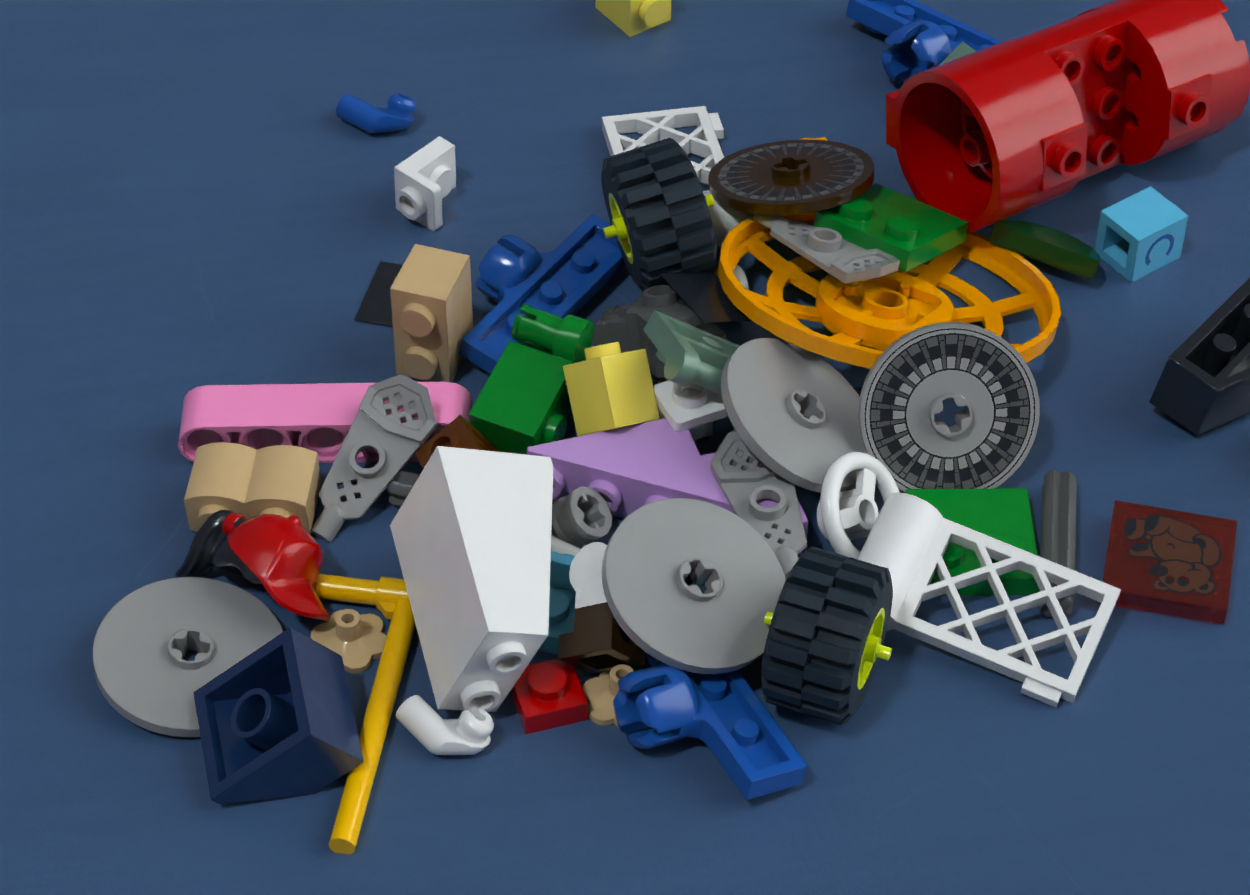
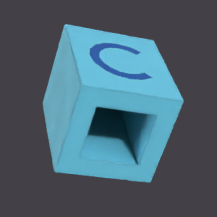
[1095,186,1188,283]

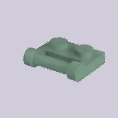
[643,310,740,395]

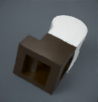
[558,542,645,675]

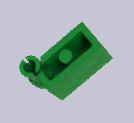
[468,304,594,455]

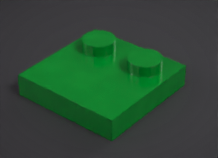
[813,183,969,272]
[906,488,1039,596]

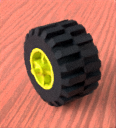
[601,138,717,291]
[761,546,893,726]

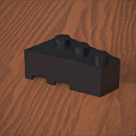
[1149,278,1250,435]

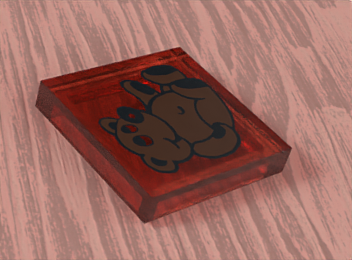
[1099,500,1237,624]

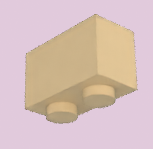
[390,244,473,382]

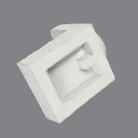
[394,136,456,231]
[653,380,728,442]

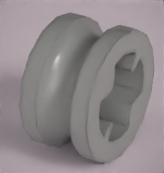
[552,486,612,549]

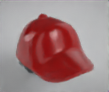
[175,510,330,623]

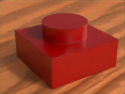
[510,659,588,734]

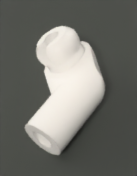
[396,695,494,755]

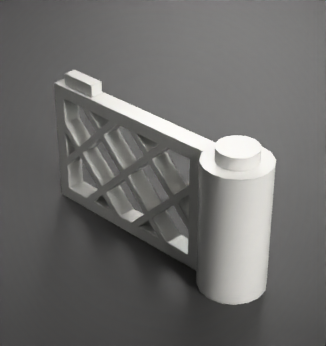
[602,106,755,246]
[857,492,1121,708]

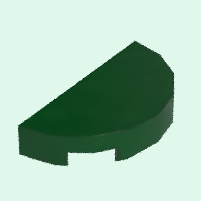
[989,220,1100,280]

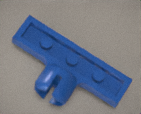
[846,0,1003,84]
[613,652,808,800]

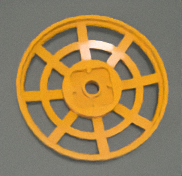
[717,212,1061,369]

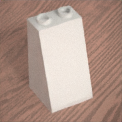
[390,446,553,712]

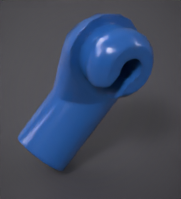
[336,93,416,134]

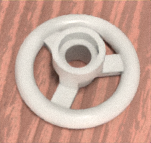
[817,452,900,559]

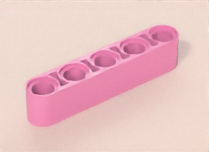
[178,382,473,463]

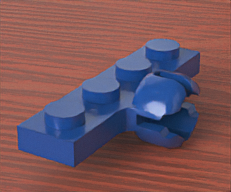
[459,214,625,374]

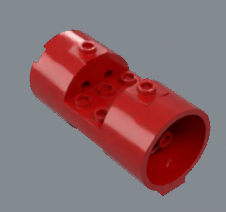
[886,0,1250,233]

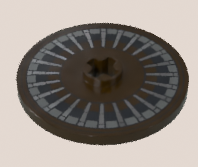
[708,139,875,215]

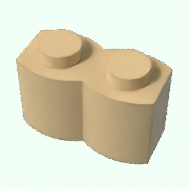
[184,442,322,534]

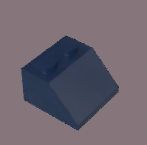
[193,627,364,804]

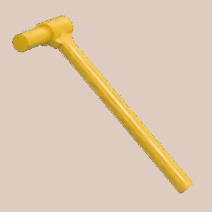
[316,574,416,854]

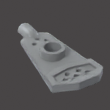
[753,214,900,284]
[311,374,437,544]
[710,431,807,579]

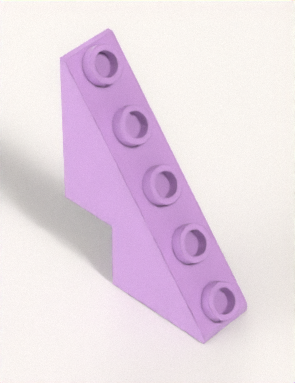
[527,418,808,558]

